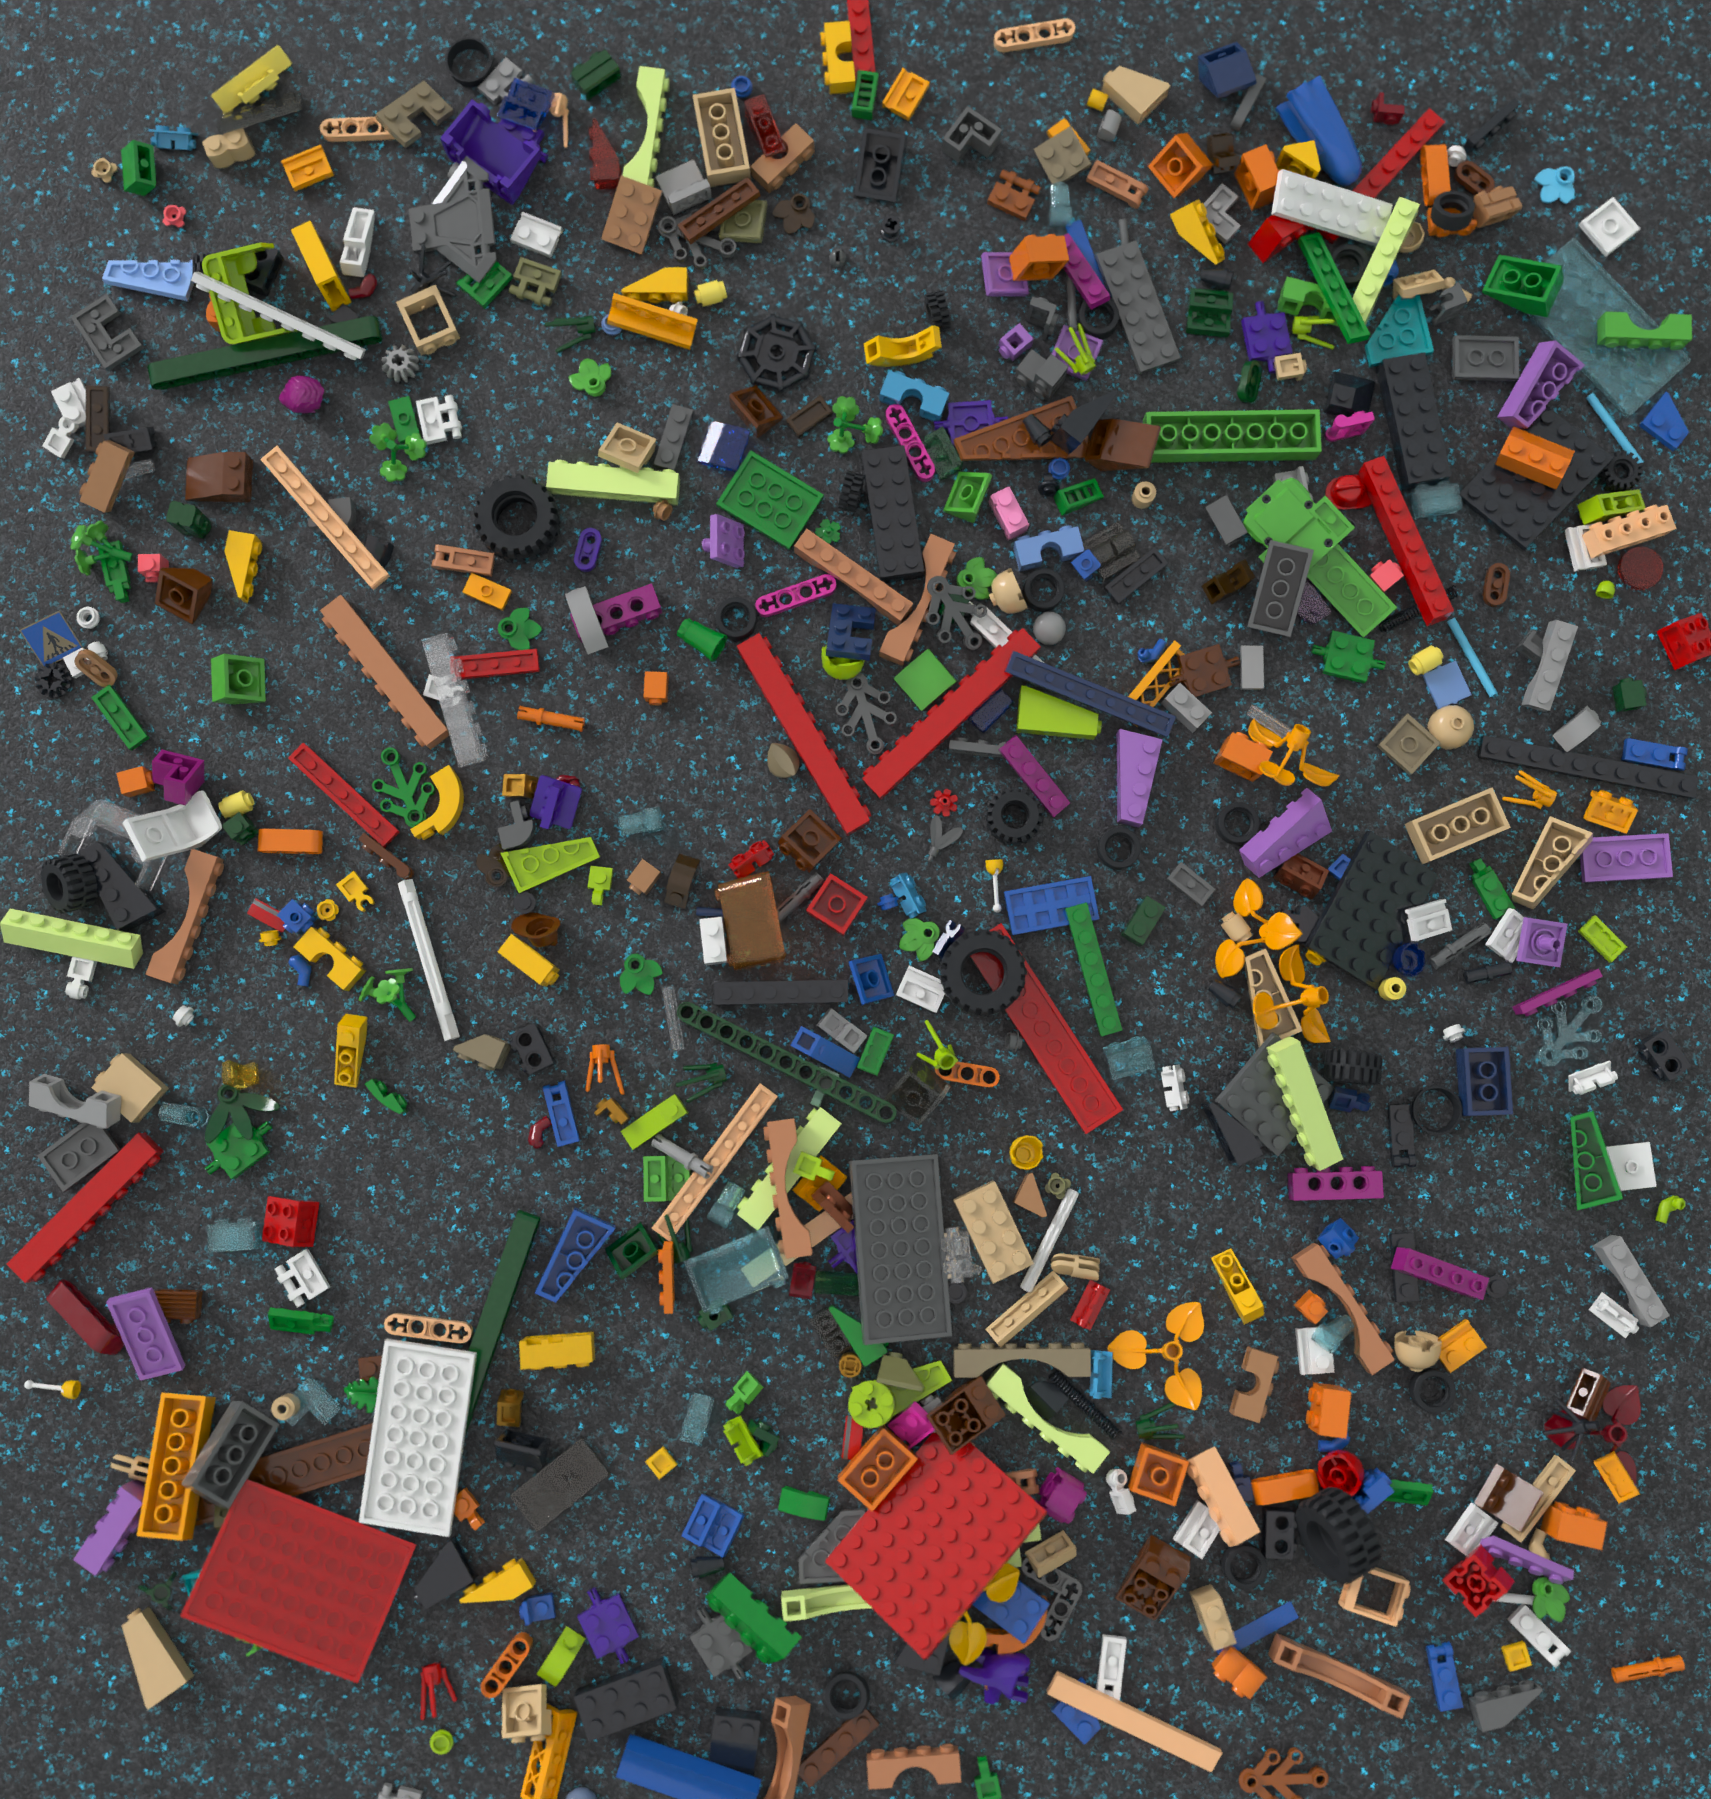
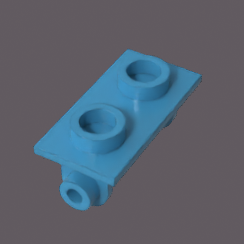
[148,125,198,151]
[890,872,927,919]
[1090,1350,1113,1399]

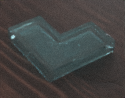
[284,1376,343,1427]

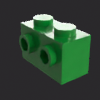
[121,140,156,196]

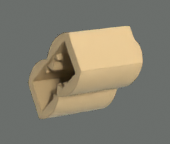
[203,128,255,168]

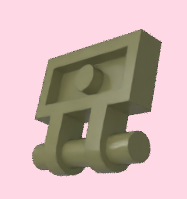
[509,257,562,307]

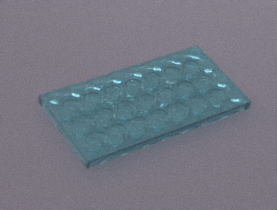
[1528,237,1692,418]

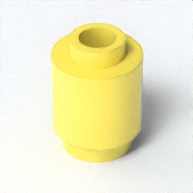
[694,280,727,307]
[1408,645,1443,675]
[218,790,254,819]
[1378,977,1406,1001]

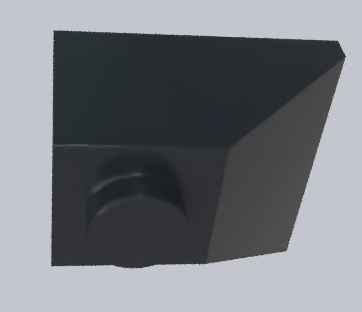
[1324,371,1376,417]

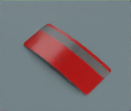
[247,898,285,932]
[842,1415,863,1460]

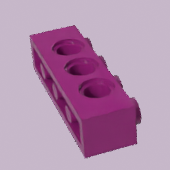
[570,583,663,643]
[1288,1166,1384,1201]
[1391,1247,1489,1300]

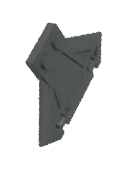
[409,156,497,283]

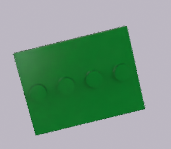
[716,450,824,551]

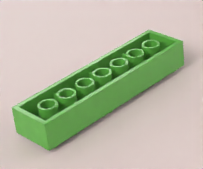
[1142,409,1321,463]

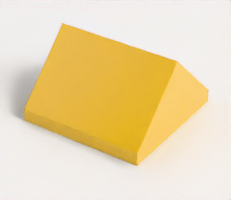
[1276,140,1321,179]

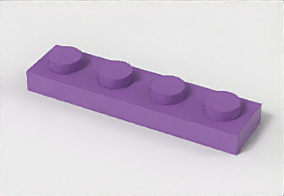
[1480,1536,1574,1584]

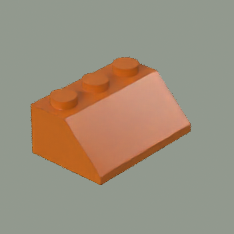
[1495,426,1575,489]

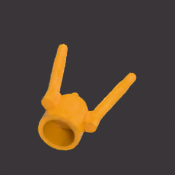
[1502,770,1557,809]

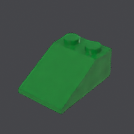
[1482,255,1564,317]

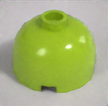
[821,645,865,680]

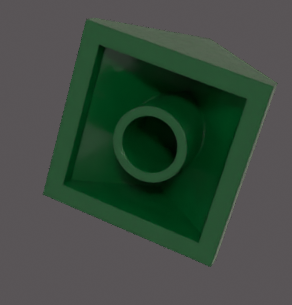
[605,1222,661,1280]

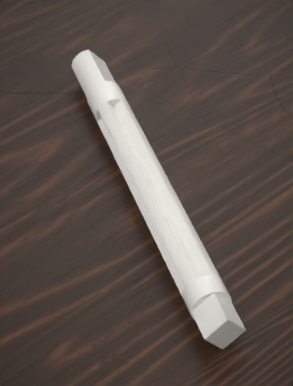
[397,879,460,1041]

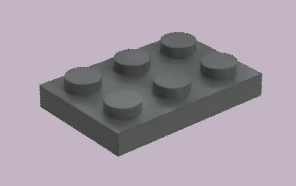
[1452,335,1519,381]
[38,1123,121,1192]

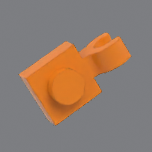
[454,1488,485,1530]

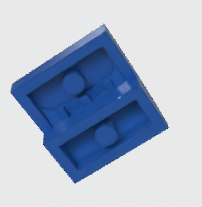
[681,1494,745,1558]

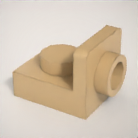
[1274,353,1307,381]

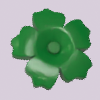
[815,519,841,544]

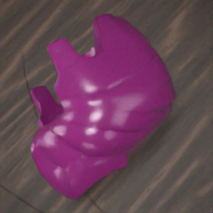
[279,375,324,413]

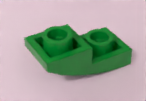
[365,1079,408,1114]
[778,1486,830,1521]

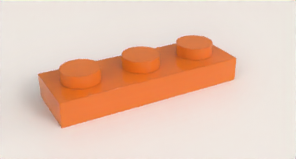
[658,1241,675,1314]

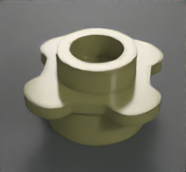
[1045,1173,1071,1199]

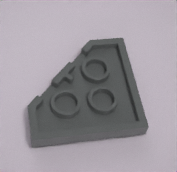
[799,1508,865,1584]

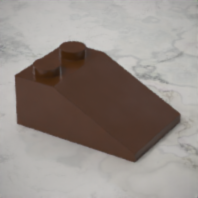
[185,452,253,502]

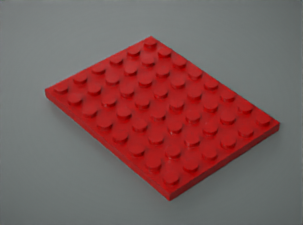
[825,1432,1048,1660]
[180,1479,416,1683]

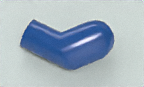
[1137,639,1168,663]
[289,955,311,987]
[1318,1431,1350,1452]

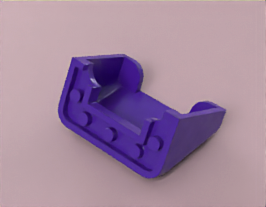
[440,99,542,205]

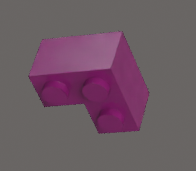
[152,750,204,806]

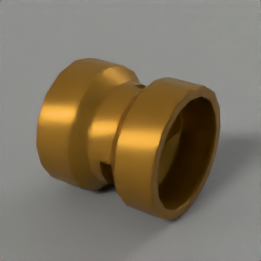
[839,1352,861,1378]

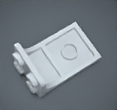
[122,790,222,862]

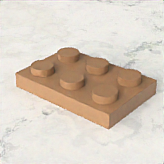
[601,175,663,255]

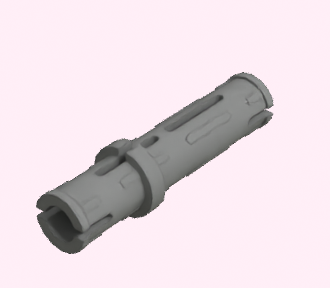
[651,1134,713,1179]

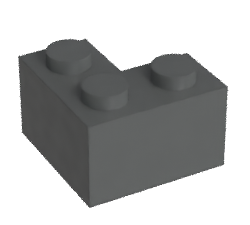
[941,106,1002,163]
[1014,349,1068,402]

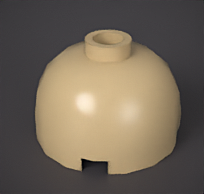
[989,568,1028,614]
[1427,705,1474,750]
[1394,1331,1442,1372]

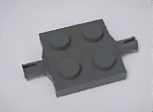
[690,1606,753,1680]

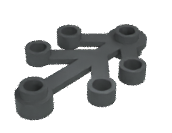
[658,209,737,270]
[925,576,987,650]
[836,673,897,756]

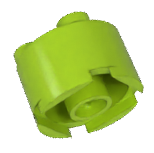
[848,1381,896,1428]

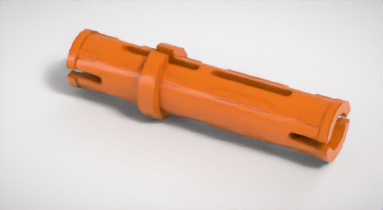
[517,705,585,732]
[1611,1655,1685,1684]

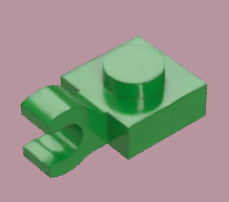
[974,1756,1002,1799]

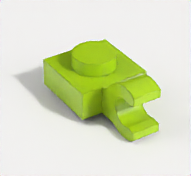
[588,866,613,906]
[793,1151,835,1181]

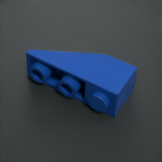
[791,1026,860,1078]

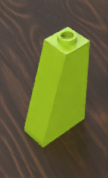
[1016,686,1102,740]

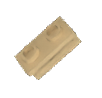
[1393,270,1445,300]

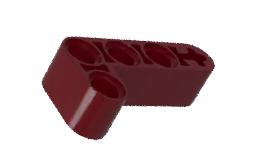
[46,1279,125,1355]

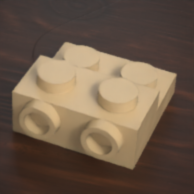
[598,423,656,473]
[502,1684,551,1743]

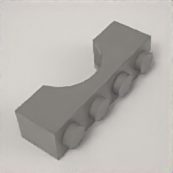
[1521,620,1578,712]
[29,1074,121,1129]
[1592,1235,1670,1327]

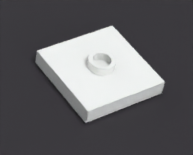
[1578,197,1640,257]
[1606,1142,1657,1191]

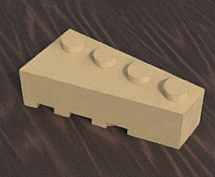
[1512,816,1593,909]
[1244,949,1303,1047]

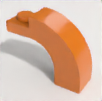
[985,1595,1048,1654]

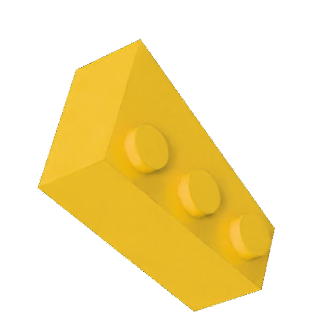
[519,1332,595,1370]

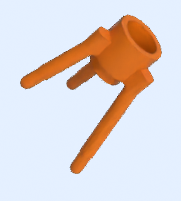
[585,1044,625,1095]

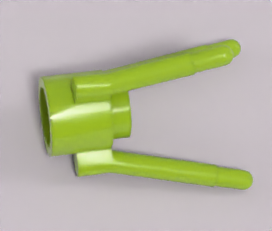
[1292,315,1335,349]
[1055,323,1096,376]
[917,1020,958,1070]

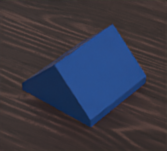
[849,954,894,1006]

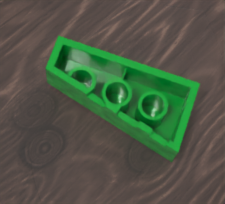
[1570,1110,1624,1210]
[705,1573,802,1665]

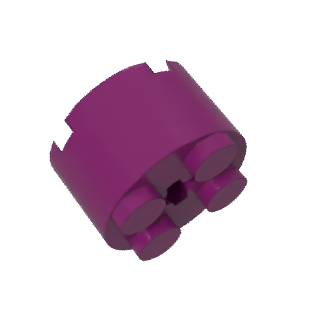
[1036,1467,1087,1524]

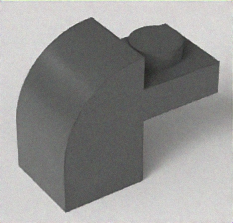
[308,497,356,535]
[498,801,536,852]

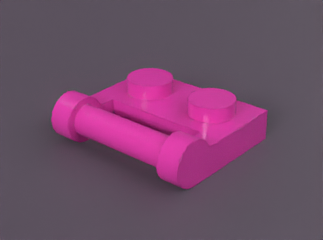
[1324,411,1375,442]

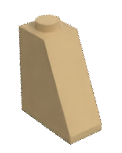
[1102,66,1170,124]

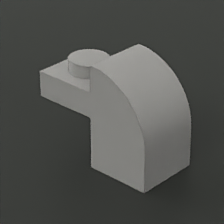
[1553,706,1601,752]

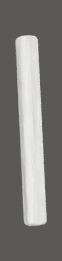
[1021,1188,1079,1292]

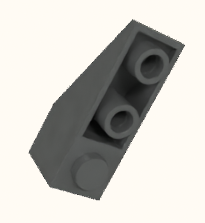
[1468,1680,1543,1732]

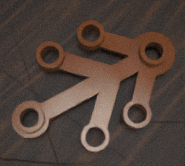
[1239,1747,1329,1799]

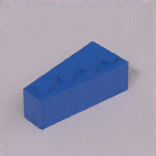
[535,1207,616,1303]

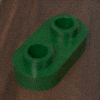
[1237,360,1262,403]

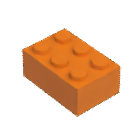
[838,1425,918,1511]

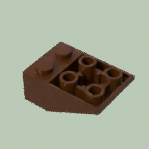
[1084,419,1161,471]
[926,1376,1006,1455]
[1115,1535,1191,1621]

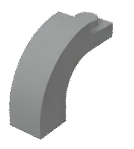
[565,586,608,654]

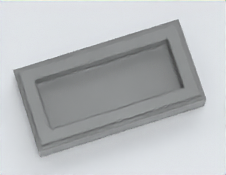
[1240,646,1264,690]

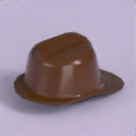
[511,912,560,947]

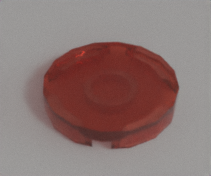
[1618,547,1663,590]

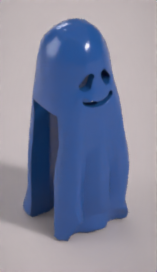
[1275,75,1362,186]

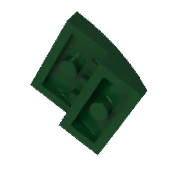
[1186,288,1233,338]

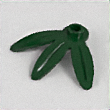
[205,1083,280,1143]

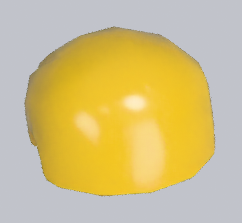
[1009,1135,1043,1170]

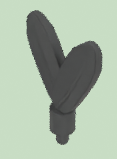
[928,815,963,862]

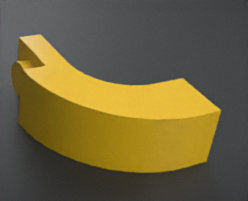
[864,325,942,367]
[410,765,464,840]

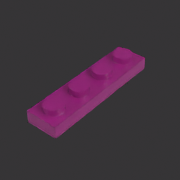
[1063,233,1110,309]
[998,736,1070,817]
[1512,968,1603,1017]

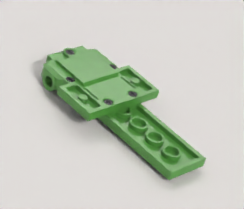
[1243,478,1397,638]

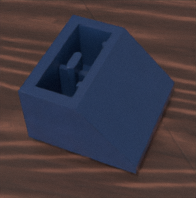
[1198,42,1257,98]

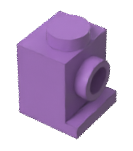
[999,323,1033,361]

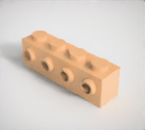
[1582,504,1677,559]
[1187,1446,1260,1547]

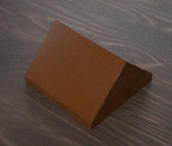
[729,385,783,439]

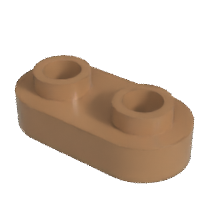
[74,649,118,687]

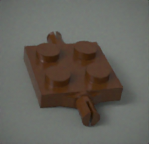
[1168,644,1240,697]

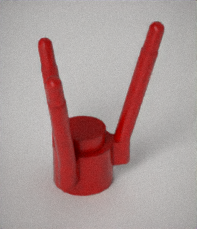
[420,1663,457,1720]

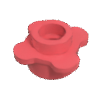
[163,205,186,228]

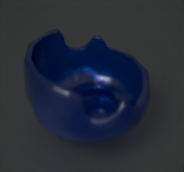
[1393,943,1425,977]

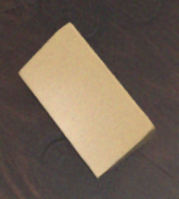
[1025,1530,1076,1578]

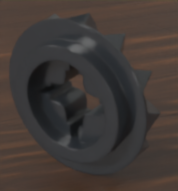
[34,662,71,698]

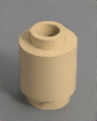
[1131,481,1156,509]
[1221,911,1252,943]
[272,1393,300,1420]

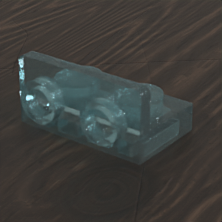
[1103,1036,1155,1080]

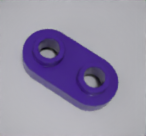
[574,528,602,572]

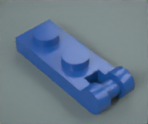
[1622,738,1688,771]
[543,1080,580,1147]
[1426,1642,1463,1712]

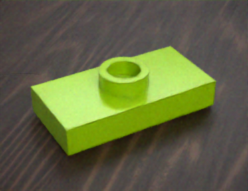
[1578,915,1627,963]

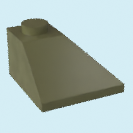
[877,1351,925,1392]

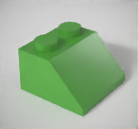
[211,654,266,704]

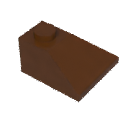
[155,568,213,624]

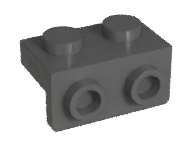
[1026,296,1059,341]

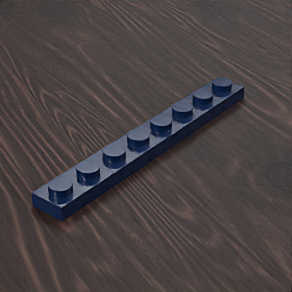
[1004,651,1176,737]

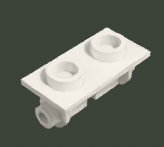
[1568,1060,1618,1095]
[1161,1064,1189,1111]
[1589,1292,1639,1338]

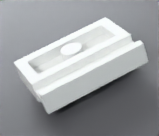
[510,212,563,258]
[51,378,86,428]
[1564,524,1607,572]
[1405,899,1452,941]
[1485,908,1524,963]
[896,966,945,1013]
[1295,1326,1334,1375]
[1173,1500,1220,1559]
[1445,1503,1498,1556]

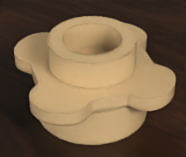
[92,158,118,183]

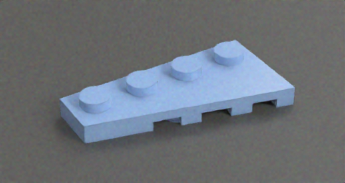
[102,260,194,301]

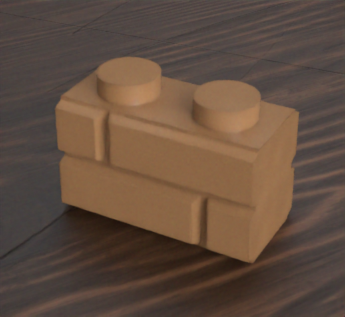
[1473,186,1522,228]

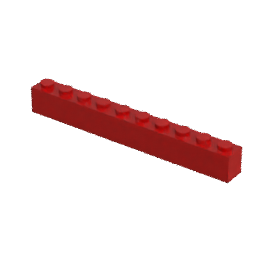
[862,628,1041,800]
[737,633,871,836]

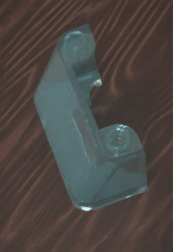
[684,1226,789,1315]

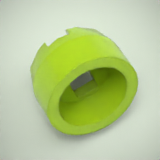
[1596,581,1615,599]

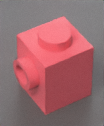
[1369,559,1404,593]

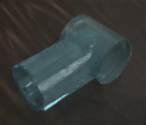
[1049,182,1072,227]
[618,807,664,836]
[159,1102,209,1127]
[706,1181,746,1229]
[1311,1314,1355,1354]

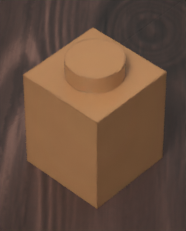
[627,859,662,895]

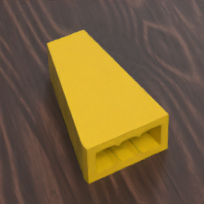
[291,221,352,312]

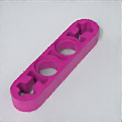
[886,404,935,482]
[755,574,836,617]

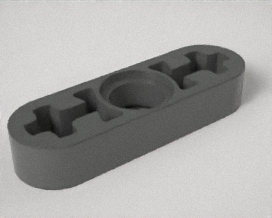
[1229,73,1267,132]

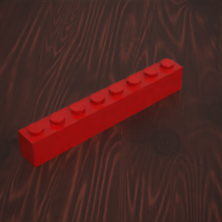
[1358,456,1454,626]
[7,1133,164,1283]

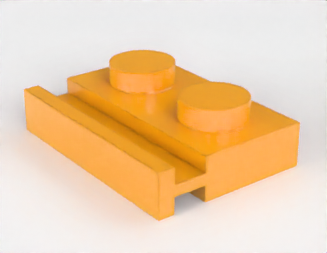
[882,68,930,121]
[281,144,334,191]
[1438,1319,1487,1373]

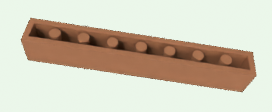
[320,595,451,750]

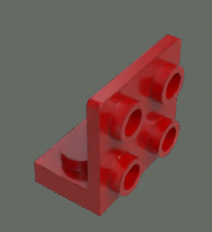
[1656,613,1711,670]
[262,1196,319,1247]

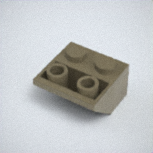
[453,1034,511,1071]

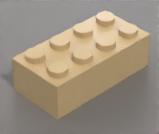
[693,88,751,187]
[1404,788,1511,864]
[953,1180,1034,1283]

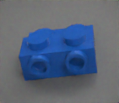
[1351,1468,1394,1514]

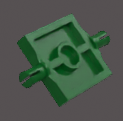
[1311,631,1386,683]
[205,1121,273,1179]

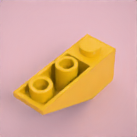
[1170,199,1225,265]
[622,267,688,303]
[225,530,262,603]
[334,1013,368,1088]
[1211,1248,1264,1325]
[459,1558,536,1603]

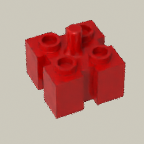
[1442,1544,1515,1618]

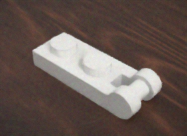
[1507,1604,1571,1668]
[1096,1634,1127,1701]

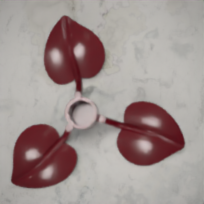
[1544,1385,1641,1485]

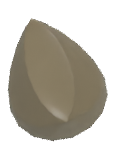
[767,743,800,778]

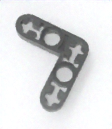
[1021,1555,1082,1641]

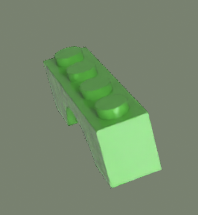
[1597,312,1692,350]

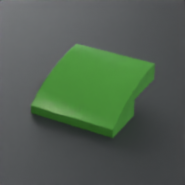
[893,649,957,711]
[643,1156,691,1202]

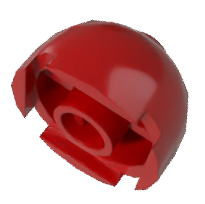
[1317,1450,1365,1497]

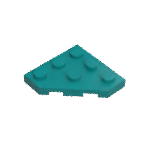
[1364,294,1434,367]

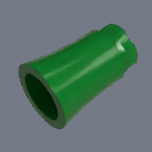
[677,618,728,662]

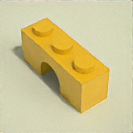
[820,21,855,94]
[294,927,366,991]

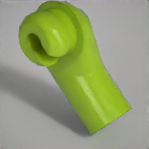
[1655,1196,1685,1224]

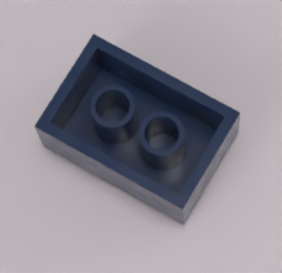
[1456,1047,1513,1116]

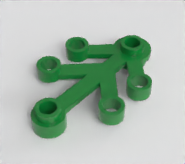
[372,747,436,828]

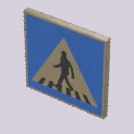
[19,610,84,667]

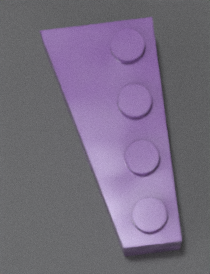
[1497,341,1585,429]
[1116,729,1163,828]
[1239,788,1332,878]
[73,1479,146,1576]

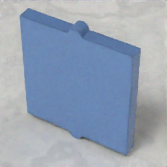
[1422,661,1471,709]

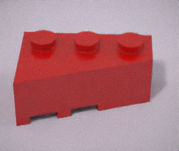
[1248,215,1316,263]

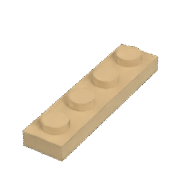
[986,1271,1069,1348]
[1500,1455,1576,1543]

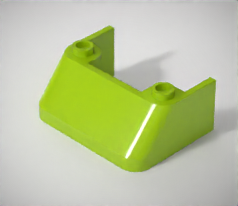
[202,242,298,344]

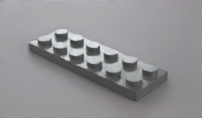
[1095,240,1181,375]

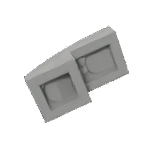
[817,1008,867,1053]

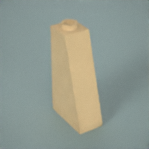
[122,1607,194,1709]

